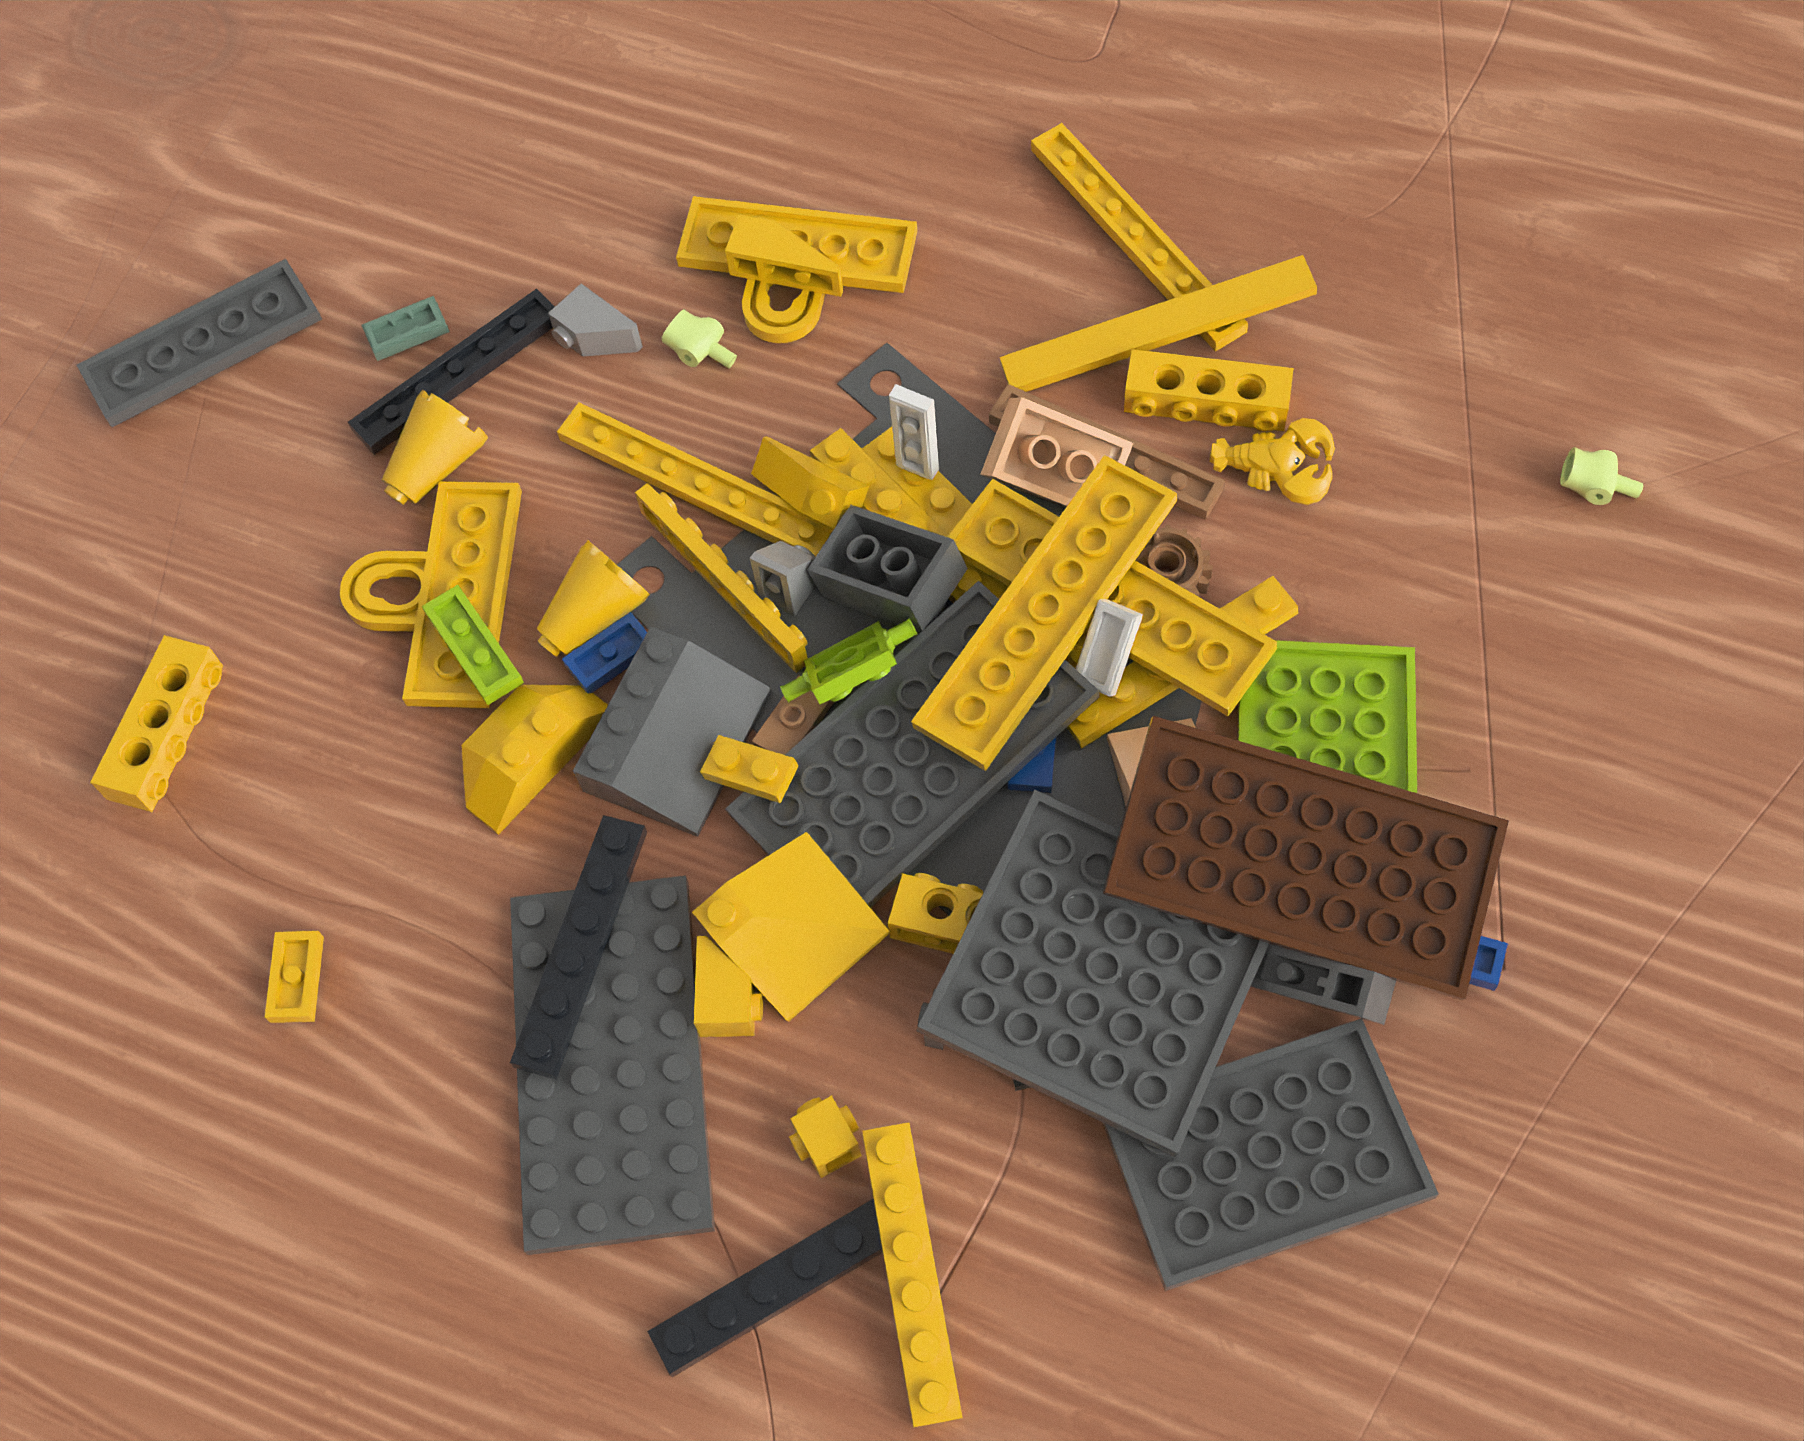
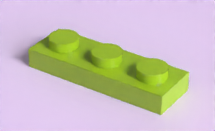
[422,585,524,705]

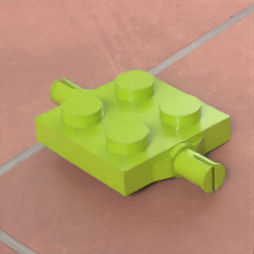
[780,618,918,705]

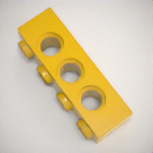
[1124,349,1294,431]
[90,635,223,812]
[888,873,984,954]

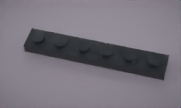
[348,288,555,455]
[510,815,647,1080]
[647,1199,883,1377]

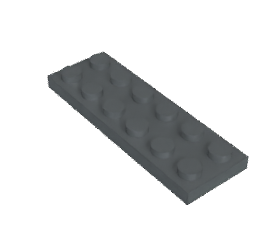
[76,259,322,427]

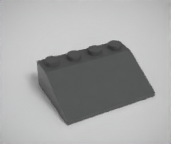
[573,626,772,837]

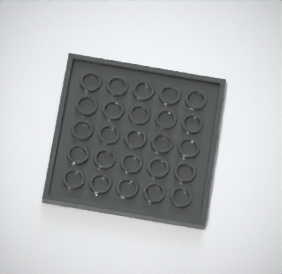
[916,790,1269,1157]

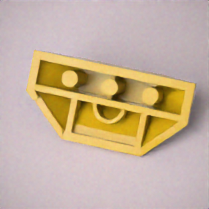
[461,685,608,835]

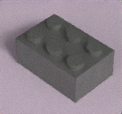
[807,505,968,633]

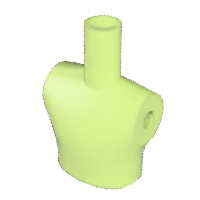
[662,309,737,368]
[1560,447,1643,505]

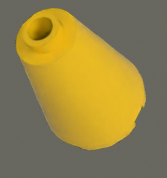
[382,390,488,506]
[537,540,650,657]

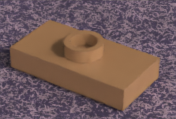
[752,675,835,755]

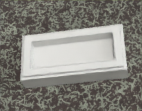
[1076,598,1143,697]

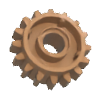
[1135,525,1213,597]

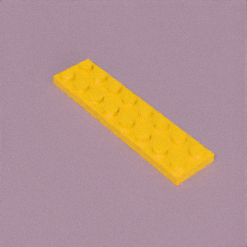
[911,455,1177,771]
[947,478,1277,716]

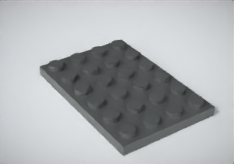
[1102,1018,1439,1291]

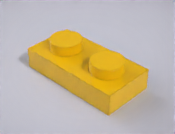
[700,735,799,803]
[265,931,324,1023]

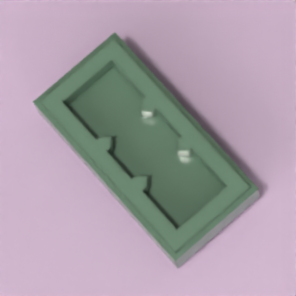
[361,296,450,361]

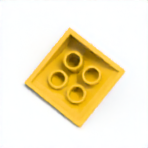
[692,832,891,1022]

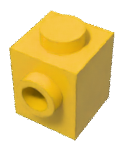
[789,1095,862,1178]

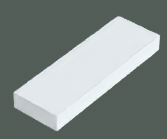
[889,384,939,480]

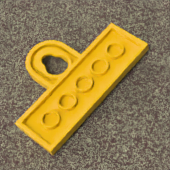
[676,196,917,343]
[340,481,522,708]

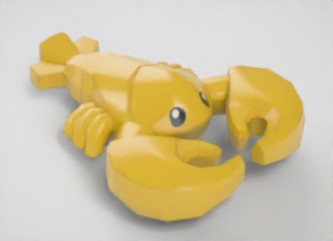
[1209,418,1335,505]

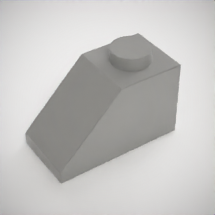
[548,283,643,357]
[750,541,816,617]

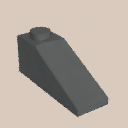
[1250,944,1396,1025]

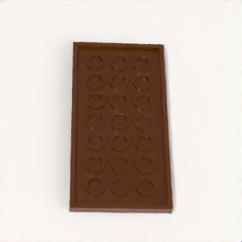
[1102,716,1509,1000]

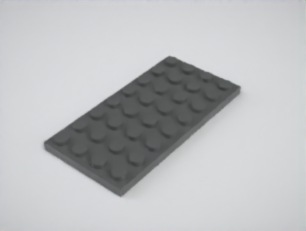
[725,581,1099,908]
[510,875,715,1255]

